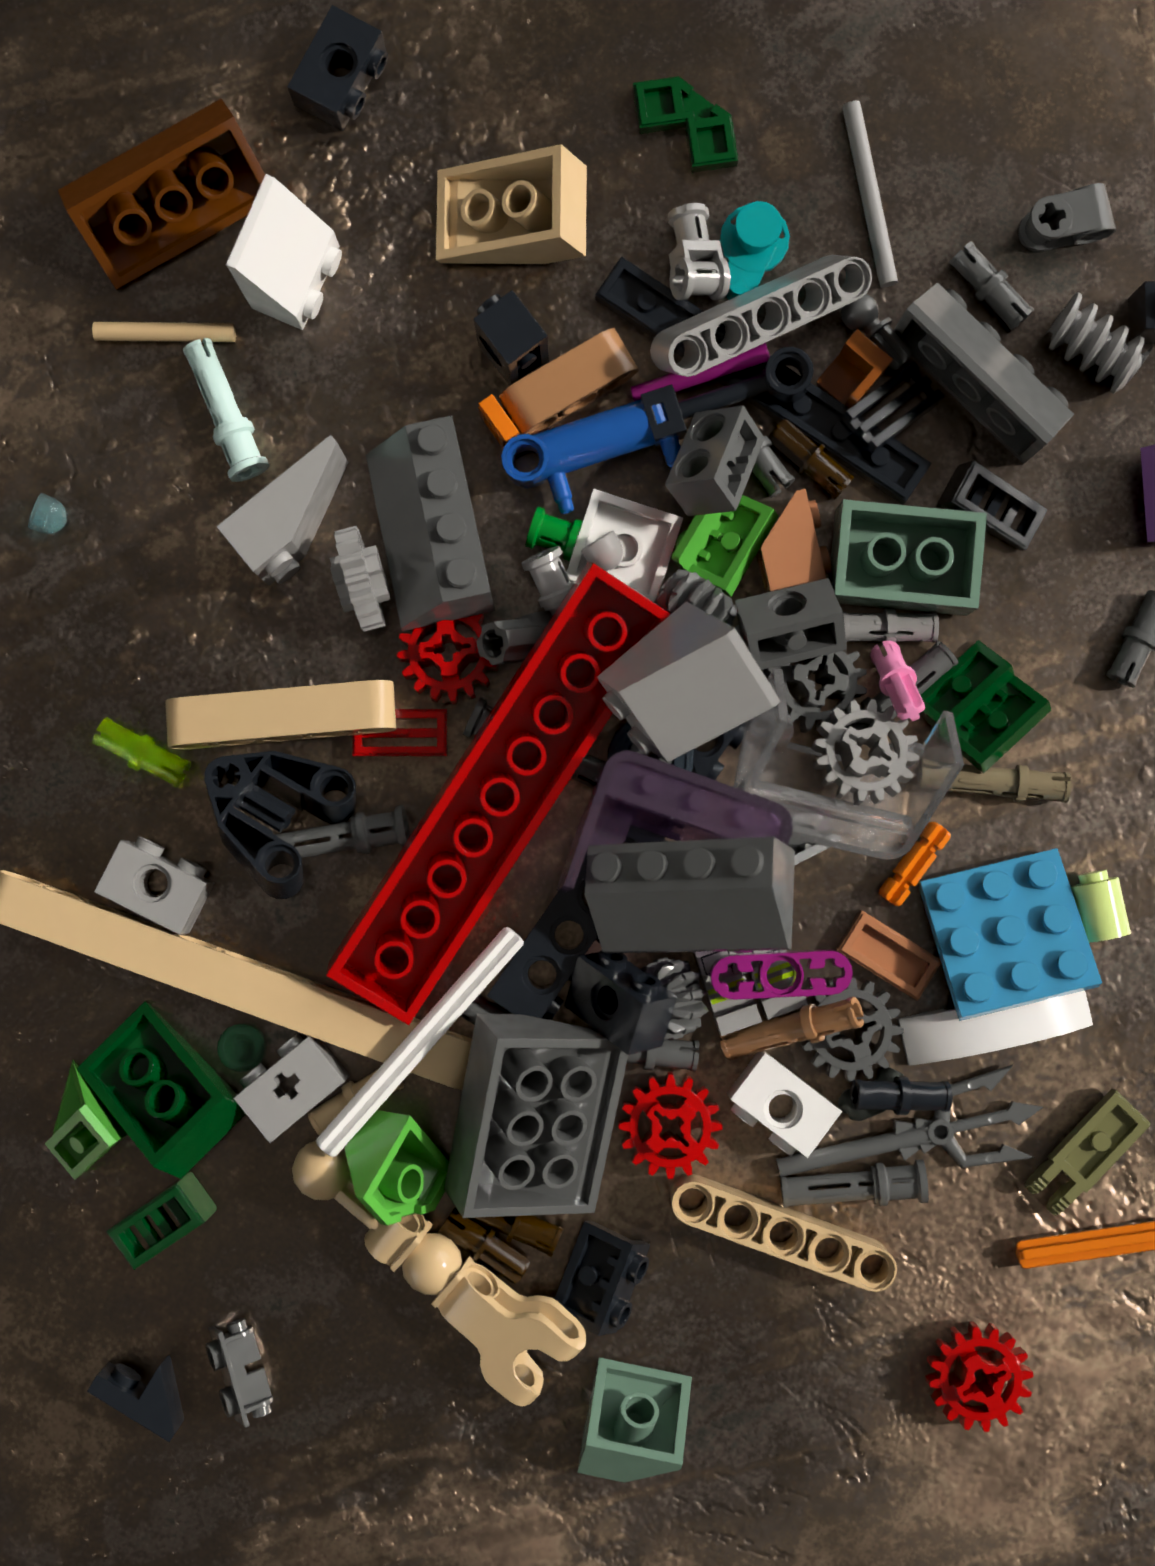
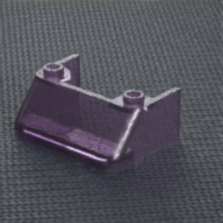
[556,751,793,954]

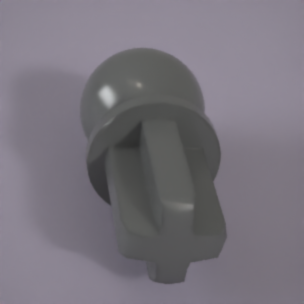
[841,294,912,371]

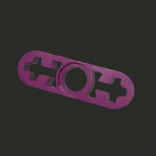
[710,950,853,1000]

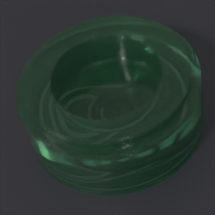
[217,1023,267,1072]

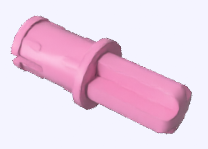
[870,641,925,721]

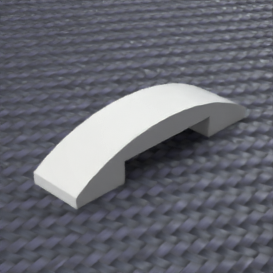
[897,991,1093,1066]

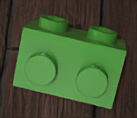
[671,495,779,597]

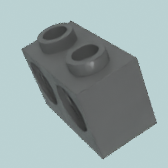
[665,405,765,516]

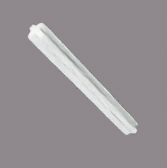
[316,927,524,1157]

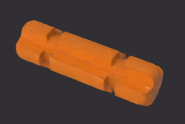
[879,822,951,906]

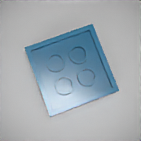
[918,848,1102,1021]

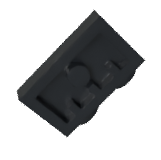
[555,1221,650,1336]

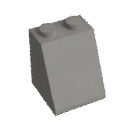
[597,602,781,762]

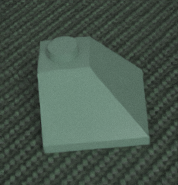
[577,1357,692,1483]

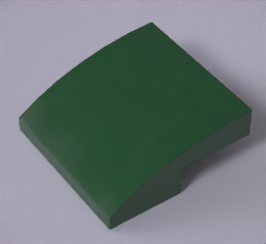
[919,640,1051,774]

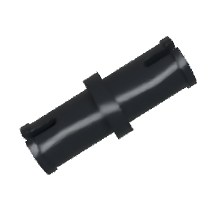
[850,1076,953,1115]

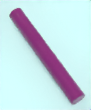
[631,343,770,401]

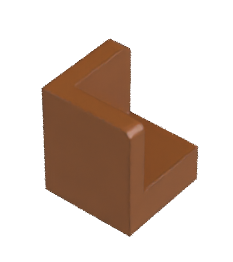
[816,329,893,408]

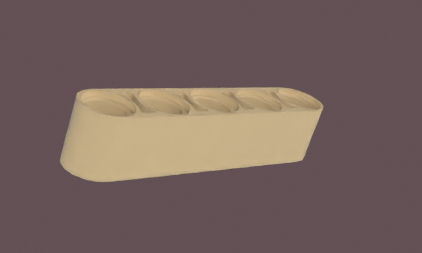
[165,680,396,749]
[669,1174,897,1292]

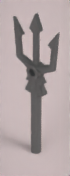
[776,1064,1043,1177]

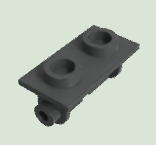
[206,1318,274,1427]

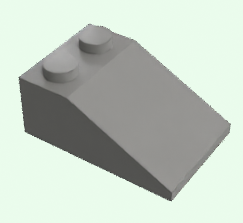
[216,435,349,586]

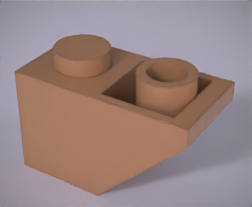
[756,488,831,593]

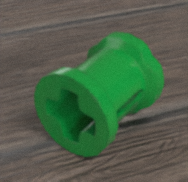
[525,506,583,561]

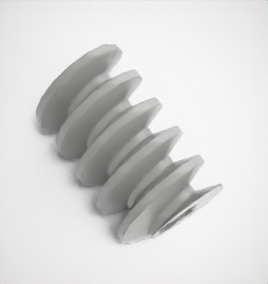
[1046,292,1153,394]

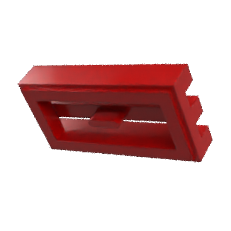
[352,709,448,757]

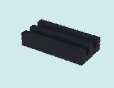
[841,361,944,455]

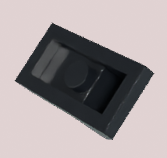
[87,1355,185,1442]

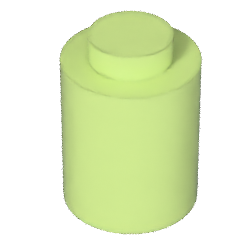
[1070,870,1131,943]

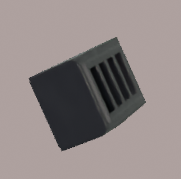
[938,461,1047,551]

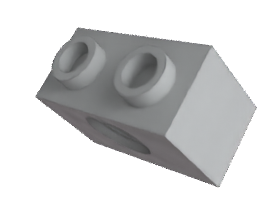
[94,836,215,935]

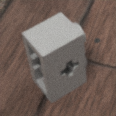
[234,1033,350,1143]

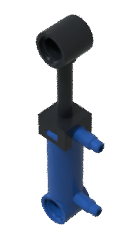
[501,347,814,514]

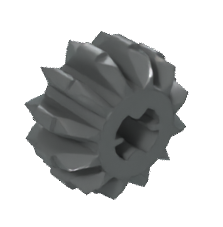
[654,569,737,626]
[640,957,709,1041]

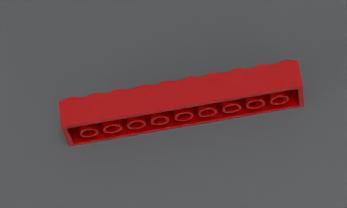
[326,562,671,1025]

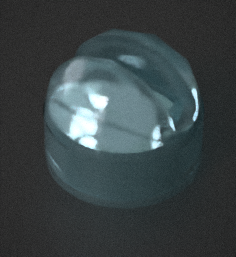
[28,493,67,534]

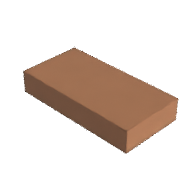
[835,910,941,1001]

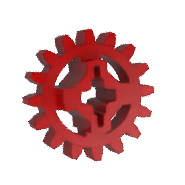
[397,614,499,704]
[618,1072,723,1179]
[925,1321,1034,1432]

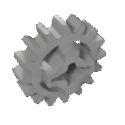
[330,525,391,632]
[811,699,919,805]

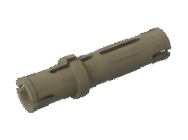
[923,760,1072,803]

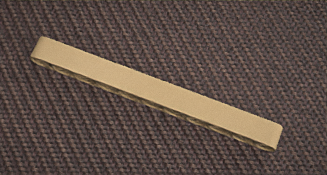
[0,870,472,1090]

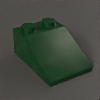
[77,1001,246,1179]

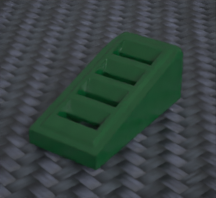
[106,1172,217,1270]

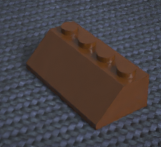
[58,98,265,289]

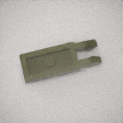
[1024,1089,1151,1216]

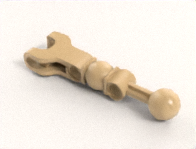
[292,1140,586,1407]

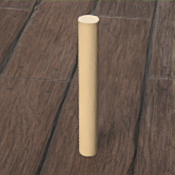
[92,322,236,342]

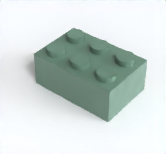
[829,499,987,616]

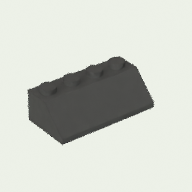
[894,283,1074,464]
[366,415,495,631]
[585,837,795,953]

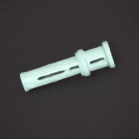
[183,338,270,482]

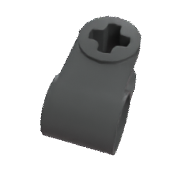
[1018,183,1116,252]

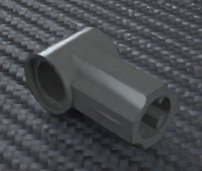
[476,610,552,665]

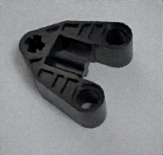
[204,751,356,899]

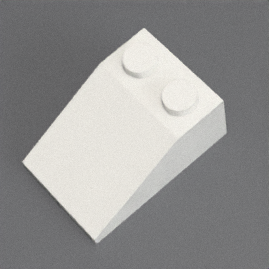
[226,174,342,330]

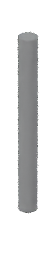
[842,101,898,288]

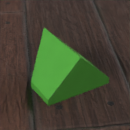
[45,1060,128,1180]

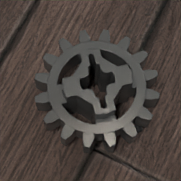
[763,640,867,733]
[800,977,904,1082]

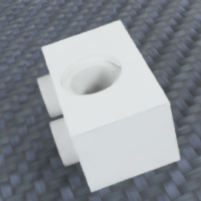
[727,1051,842,1158]

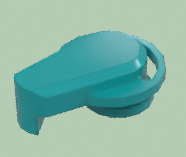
[720,201,790,300]

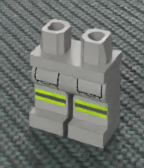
[693,950,809,1036]

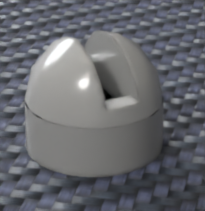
[581,531,623,571]

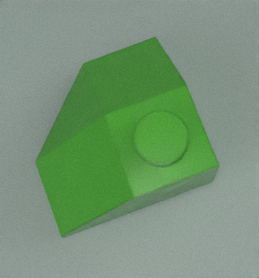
[344,1110,449,1226]

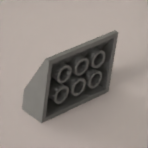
[444,1014,628,1218]

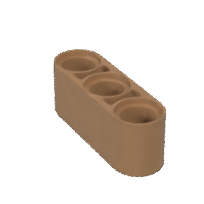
[498,328,639,435]

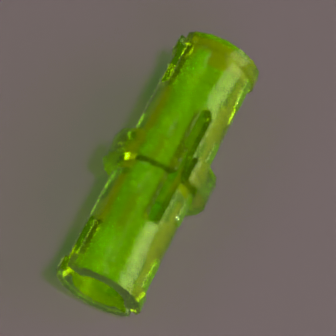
[92,717,191,788]

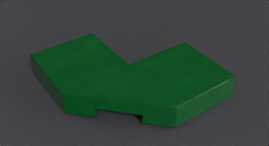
[632,76,738,173]

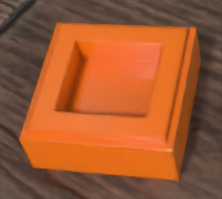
[478,394,520,448]

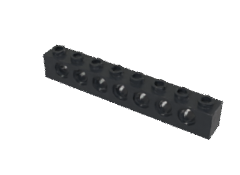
[487,722,752,1020]

